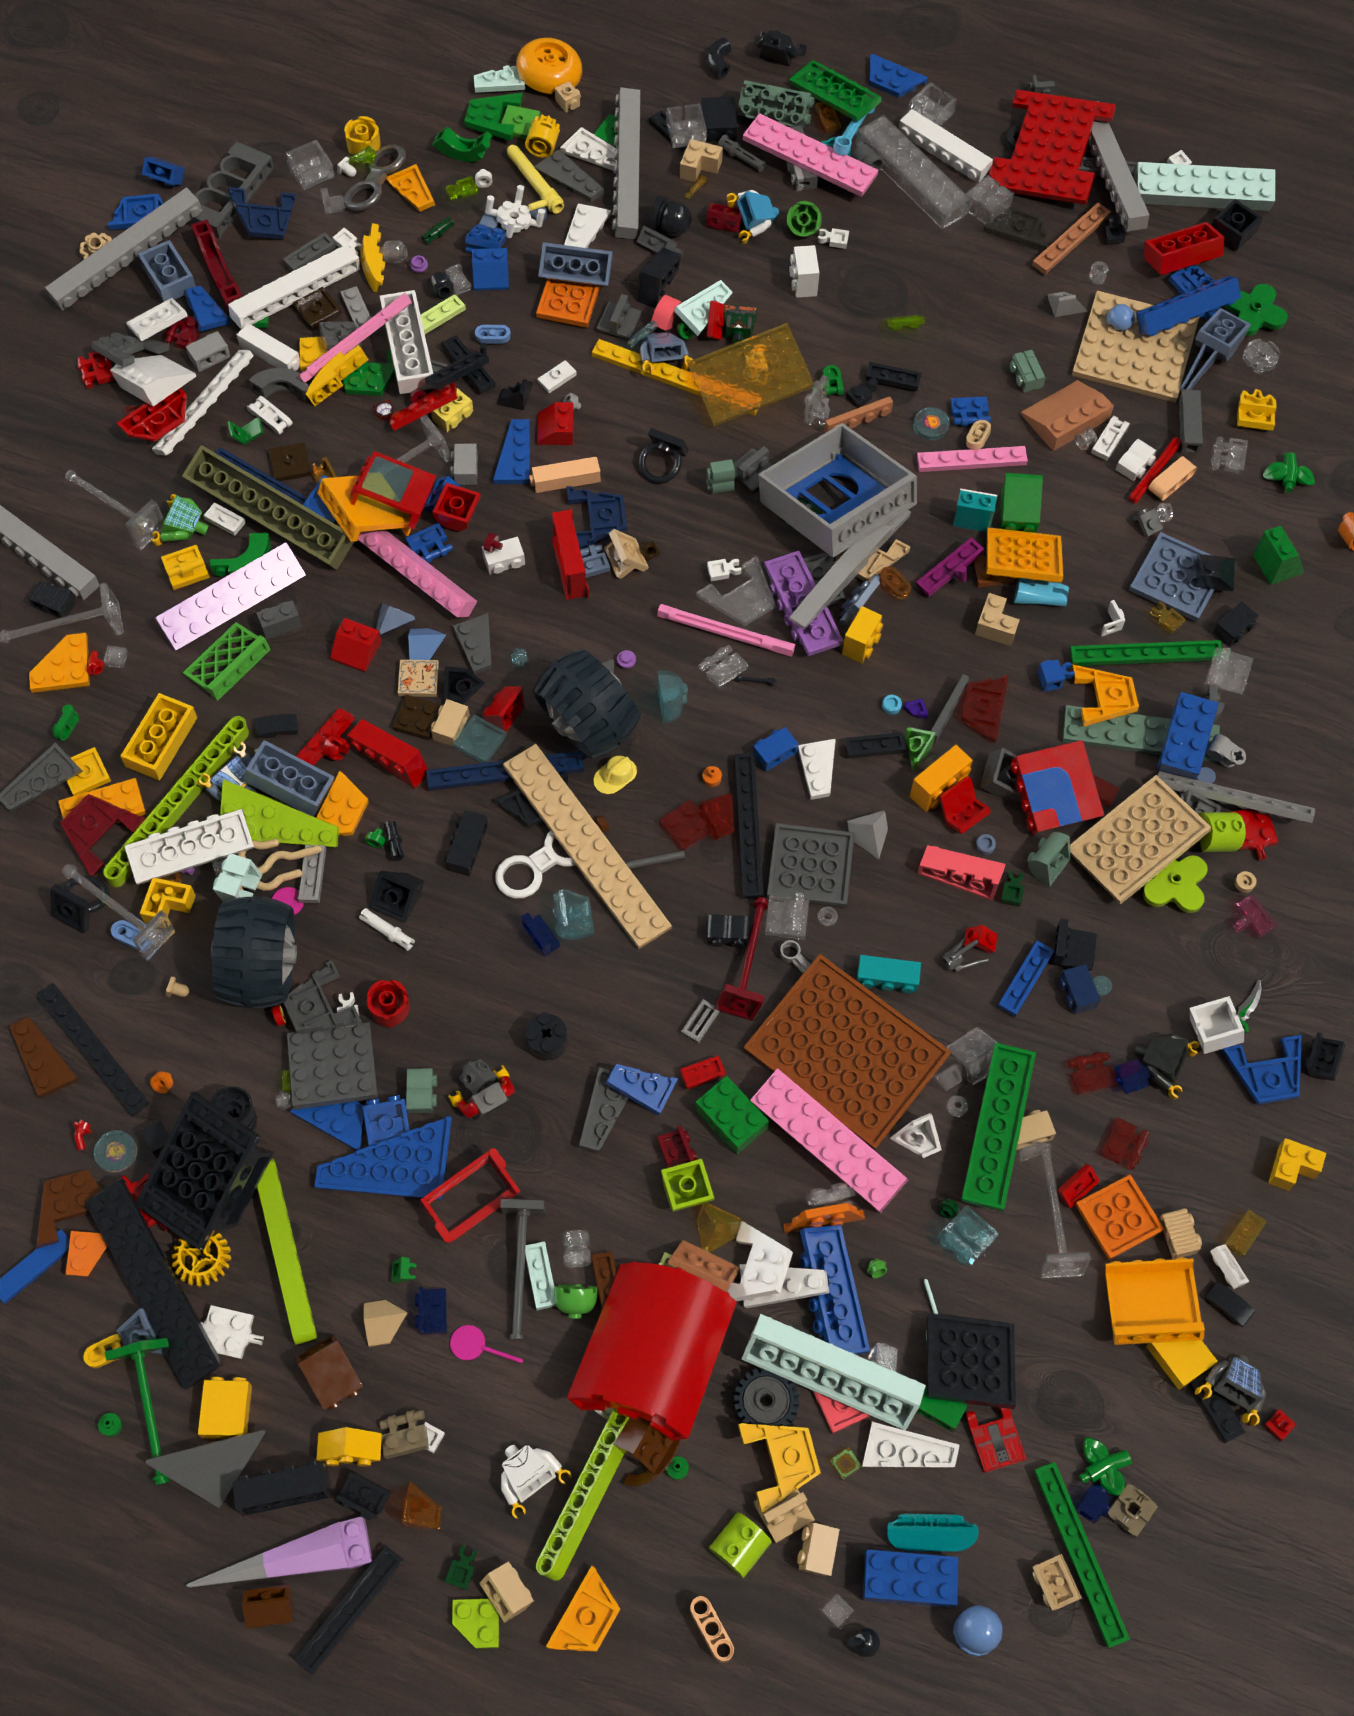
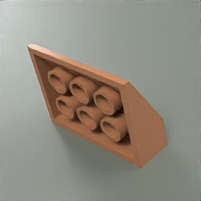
[1020,380,1114,451]

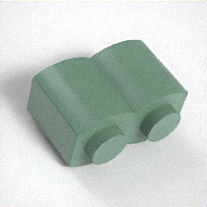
[706,459,735,494]
[406,1068,438,1113]

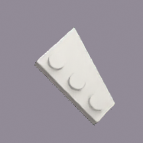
[798,739,835,800]

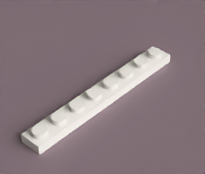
[152,350,254,456]

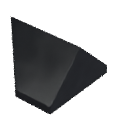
[497,379,534,410]
[444,666,485,704]

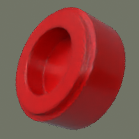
[272,1005,286,1026]

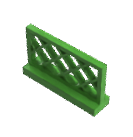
[183,622,271,701]

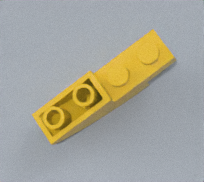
[360,223,385,292]
[306,345,369,406]

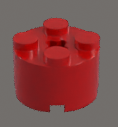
[367,980,410,1028]

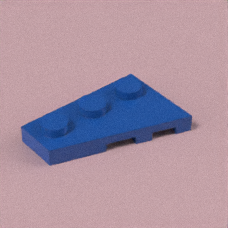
[185,286,230,332]
[605,1064,678,1115]

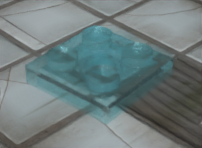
[453,715,507,763]

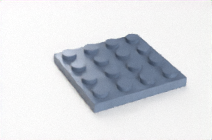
[1129,532,1215,622]

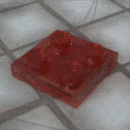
[659,799,715,851]

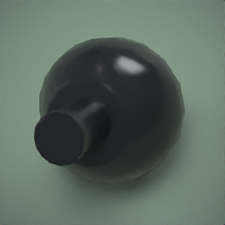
[848,1628,880,1658]

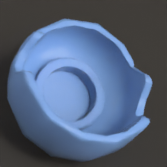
[1106,304,1135,331]

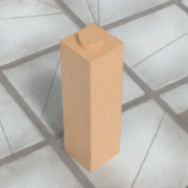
[529,457,601,493]

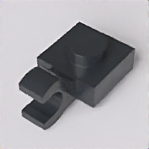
[1104,215,1125,244]
[847,378,878,408]

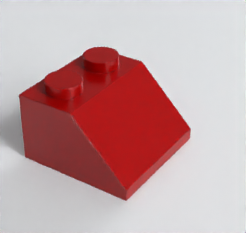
[537,402,574,445]
[330,618,381,672]
[483,686,525,735]

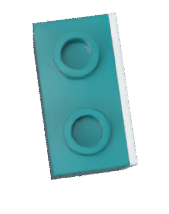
[953,489,997,532]

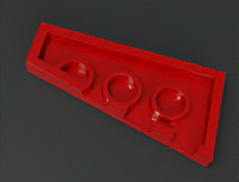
[390,382,458,431]

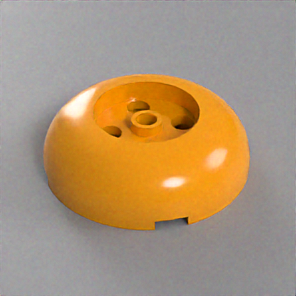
[516,38,582,94]

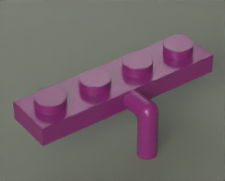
[916,537,984,597]

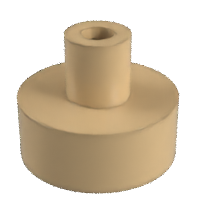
[1234,871,1256,893]

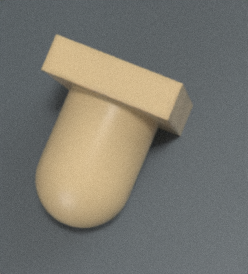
[166,976,189,997]

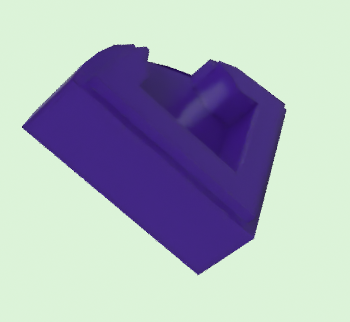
[904,699,929,718]

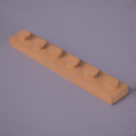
[1032,203,1111,275]

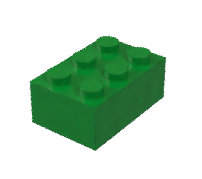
[695,1076,769,1155]

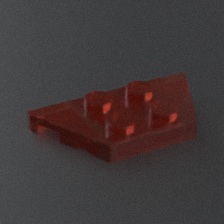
[961,675,1009,743]

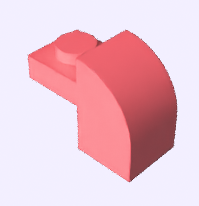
[650,295,681,331]

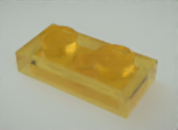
[1225,1209,1267,1257]

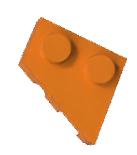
[66,1231,107,1277]

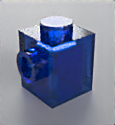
[1114,1059,1150,1094]
[1075,1485,1112,1524]

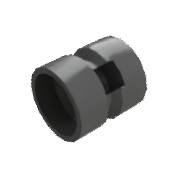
[852,144,883,171]

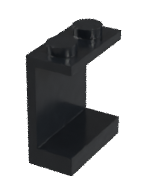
[700,96,737,141]

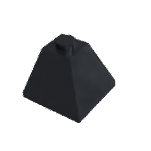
[1196,554,1235,592]
[369,871,424,923]

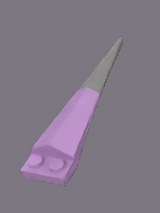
[186,1517,373,1588]

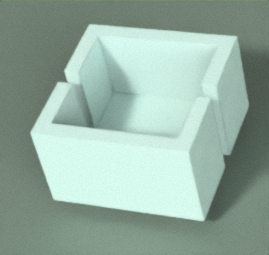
[213,853,262,902]

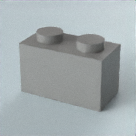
[186,331,231,372]
[451,444,478,485]

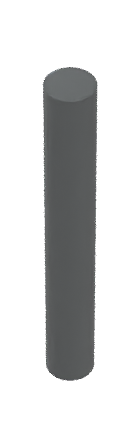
[625,850,685,869]

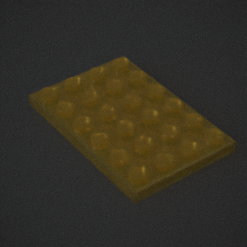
[687,323,814,426]

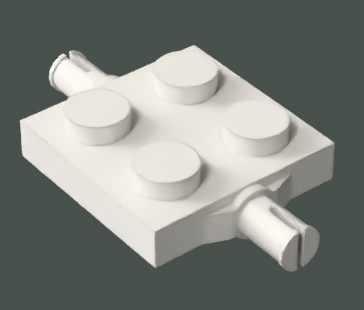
[201,1305,264,1359]

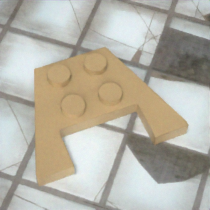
[835,539,910,581]

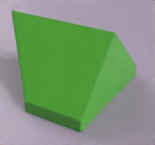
[905,727,936,771]

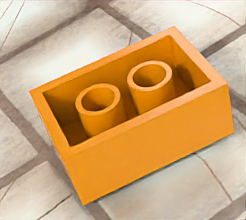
[910,745,973,812]

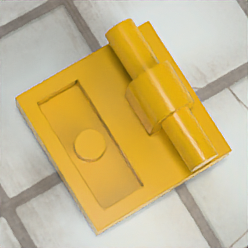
[161,545,210,590]

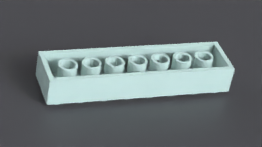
[1134,162,1275,211]
[742,1314,926,1431]

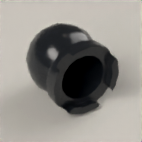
[648,196,692,236]

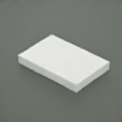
[126,298,188,341]

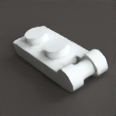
[1091,416,1130,461]

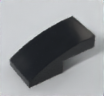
[255,714,299,738]
[1205,1281,1256,1328]

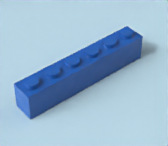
[1136,276,1241,336]

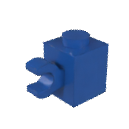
[1037,660,1075,692]

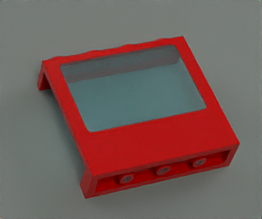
[350,451,436,529]

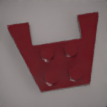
[60,794,145,877]

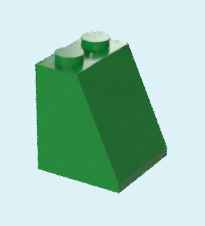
[1000,473,1043,533]
[1253,526,1304,585]

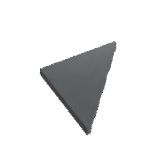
[145,1429,267,1508]

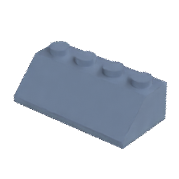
[538,242,613,287]

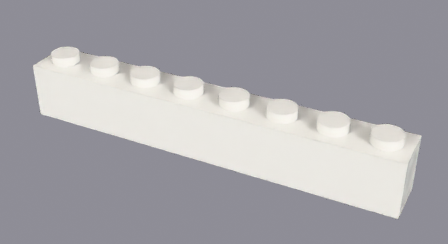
[228,244,360,330]

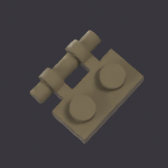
[380,1410,429,1459]

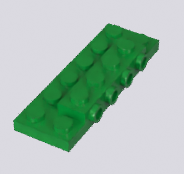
[789,60,882,122]

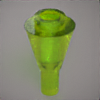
[348,146,376,164]

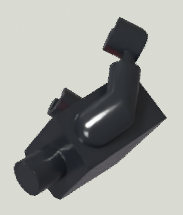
[756,30,807,66]

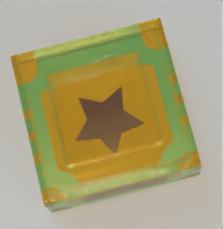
[830,1447,862,1480]

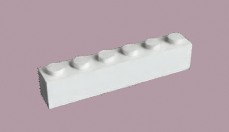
[898,109,993,183]

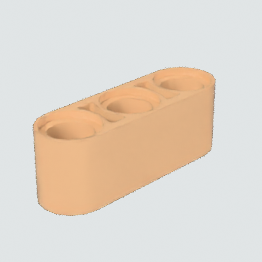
[1148,456,1197,501]
[690,1596,734,1663]

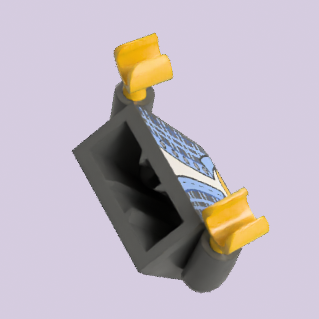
[1195,1355,1266,1426]

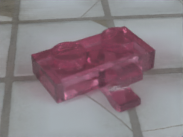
[1233,894,1277,938]

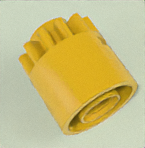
[525,114,560,158]

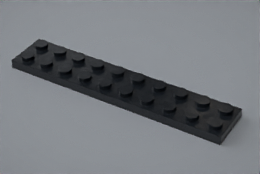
[85,1179,223,1389]

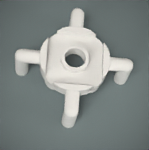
[485,185,545,238]

